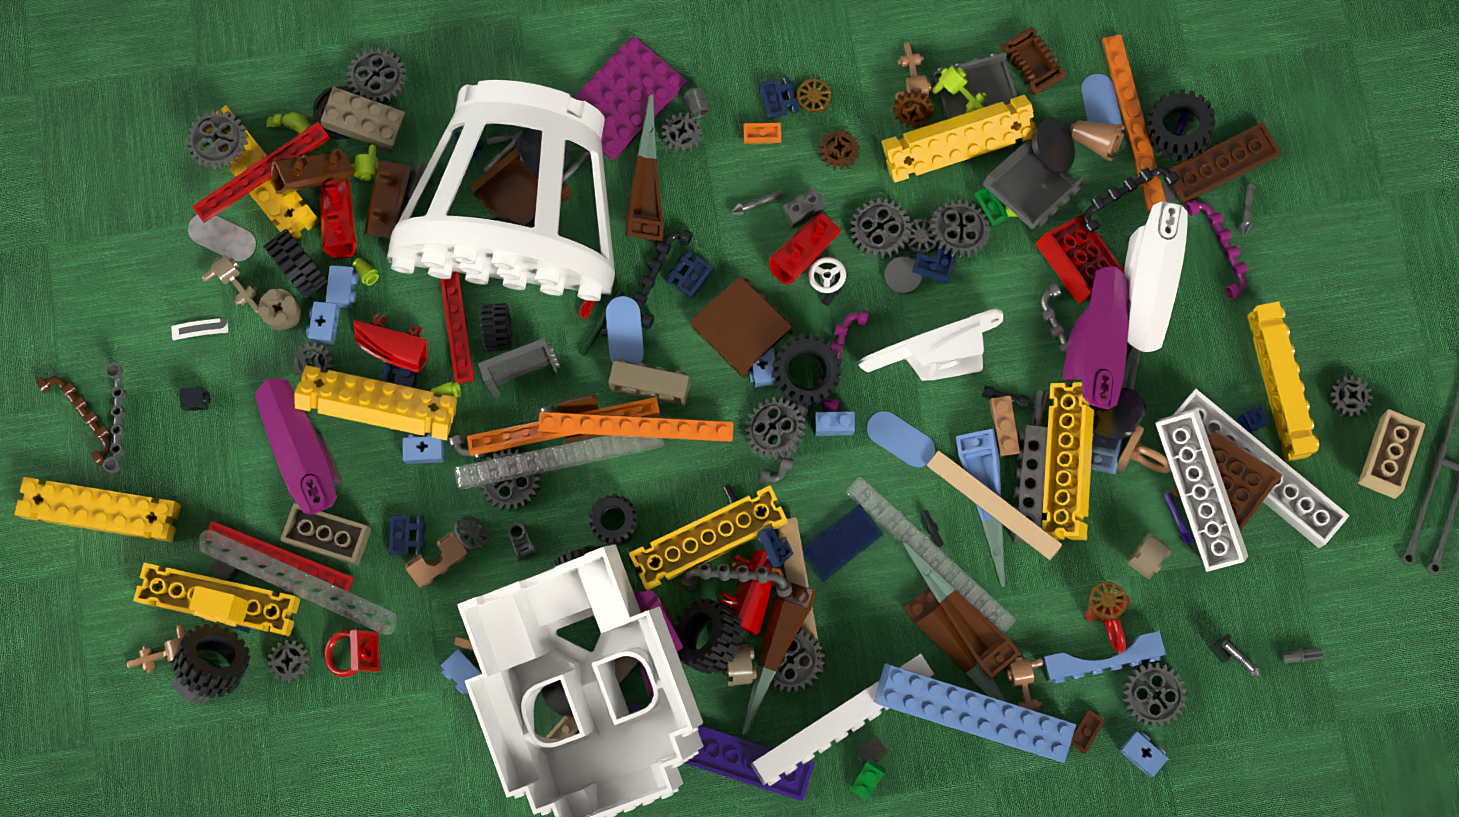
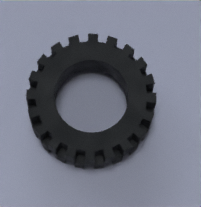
[1147,89,1215,161]
[263,229,328,299]
[772,334,843,406]
[673,598,743,674]
[172,624,250,698]

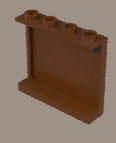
[469,148,572,228]
[690,276,793,379]

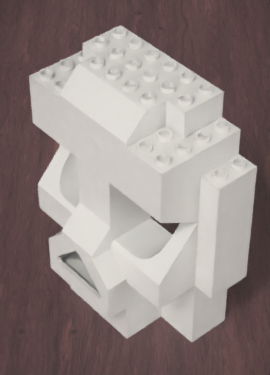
[457,544,703,817]

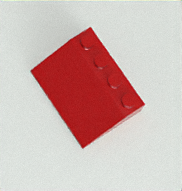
[1035,214,1124,304]

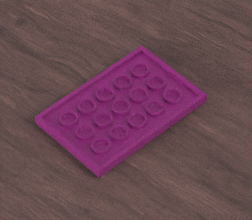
[573,35,688,162]

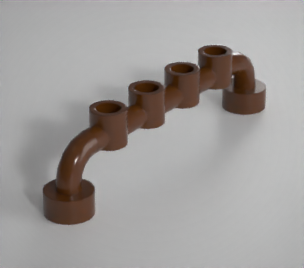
[35,376,111,466]

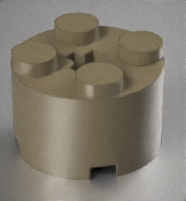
[258,289,302,331]
[1127,532,1173,579]
[723,644,756,686]

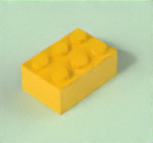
[189,586,250,627]

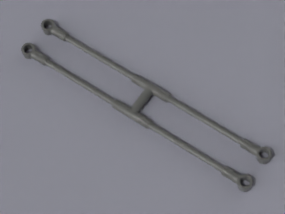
[1401,391,1459,575]

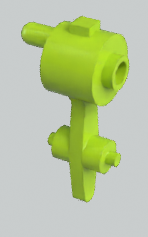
[932,65,987,113]
[351,144,379,181]

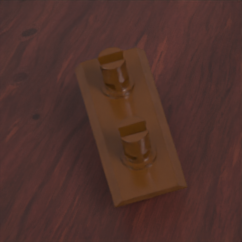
[271,148,354,194]
[364,160,412,239]

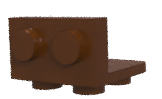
[558,395,604,443]

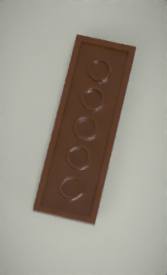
[1169,122,1282,205]

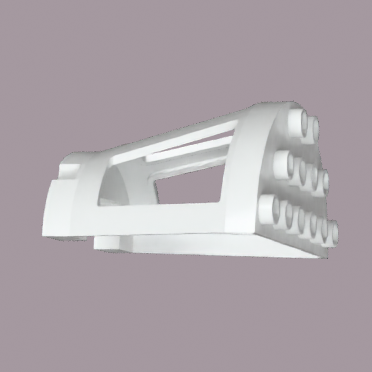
[387,80,615,301]

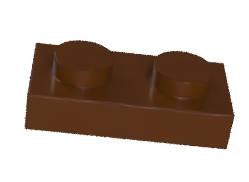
[1070,709,1106,754]

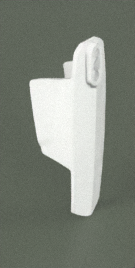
[1124,201,1187,352]
[858,308,1003,381]

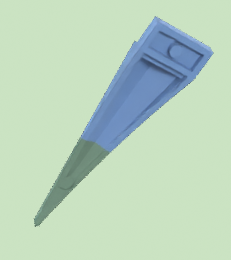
[1091,347,1140,474]
[956,429,1005,587]

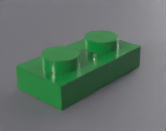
[973,188,1009,227]
[850,759,886,801]

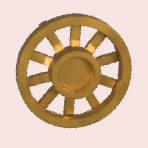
[797,78,831,113]
[1089,582,1128,619]

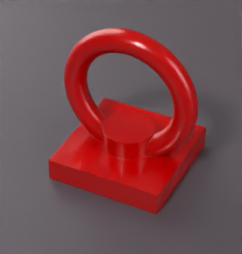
[1085,594,1130,654]
[324,630,380,677]

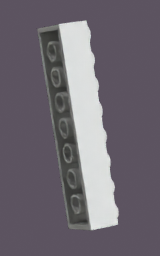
[1156,408,1248,572]

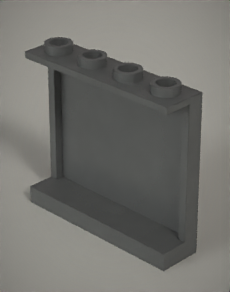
[933,52,1017,120]
[982,138,1084,230]
[478,338,560,398]

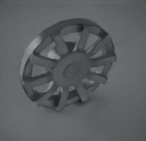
[905,219,938,254]
[454,515,489,550]

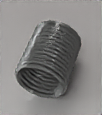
[684,88,710,118]

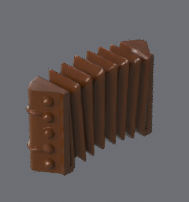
[1000,26,1066,96]

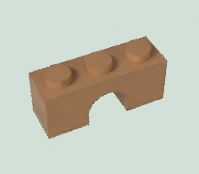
[989,396,1020,457]
[404,531,468,588]

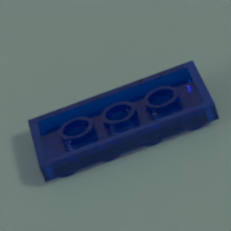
[802,504,884,582]

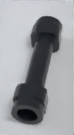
[982,386,1030,409]

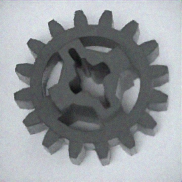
[662,113,702,154]
[291,342,333,380]
[1328,375,1373,418]
[267,640,311,683]

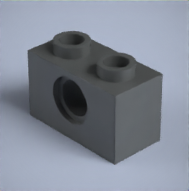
[783,188,825,228]

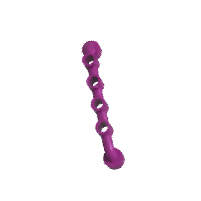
[1185,200,1248,300]
[817,310,870,412]

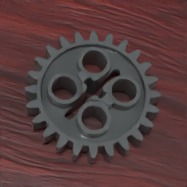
[346,48,407,104]
[186,110,249,170]
[850,198,911,259]
[929,200,991,258]
[745,397,807,460]
[477,448,541,511]
[771,630,825,693]
[1122,663,1188,728]

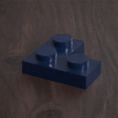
[912,244,957,284]
[758,524,794,568]

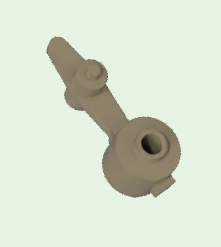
[202,255,258,313]

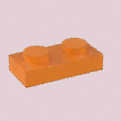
[744,123,781,144]

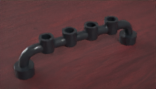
[1084,167,1180,234]
[633,230,693,330]

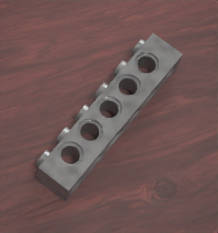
[1011,425,1048,544]

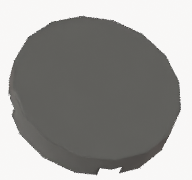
[884,256,922,295]

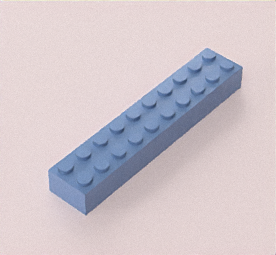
[873,663,1076,763]

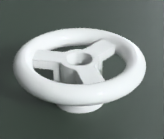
[808,257,846,293]

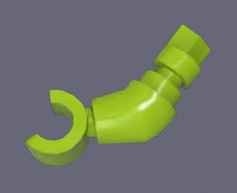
[266,112,327,145]

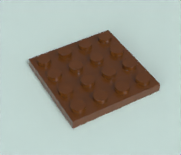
[1171,430,1282,531]

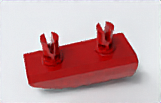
[320,179,357,259]
[769,212,841,284]
[354,314,428,373]
[717,550,772,635]

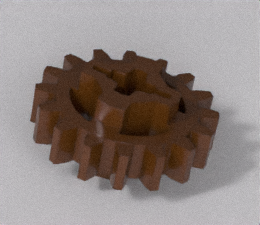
[893,89,934,129]
[819,129,859,170]

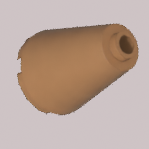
[1070,120,1125,162]

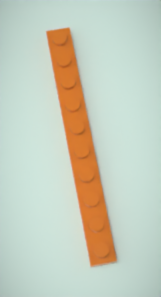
[1102,34,1166,212]
[467,397,661,456]
[538,411,733,441]

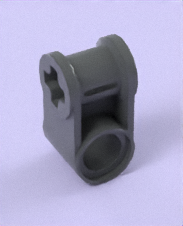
[508,522,537,562]

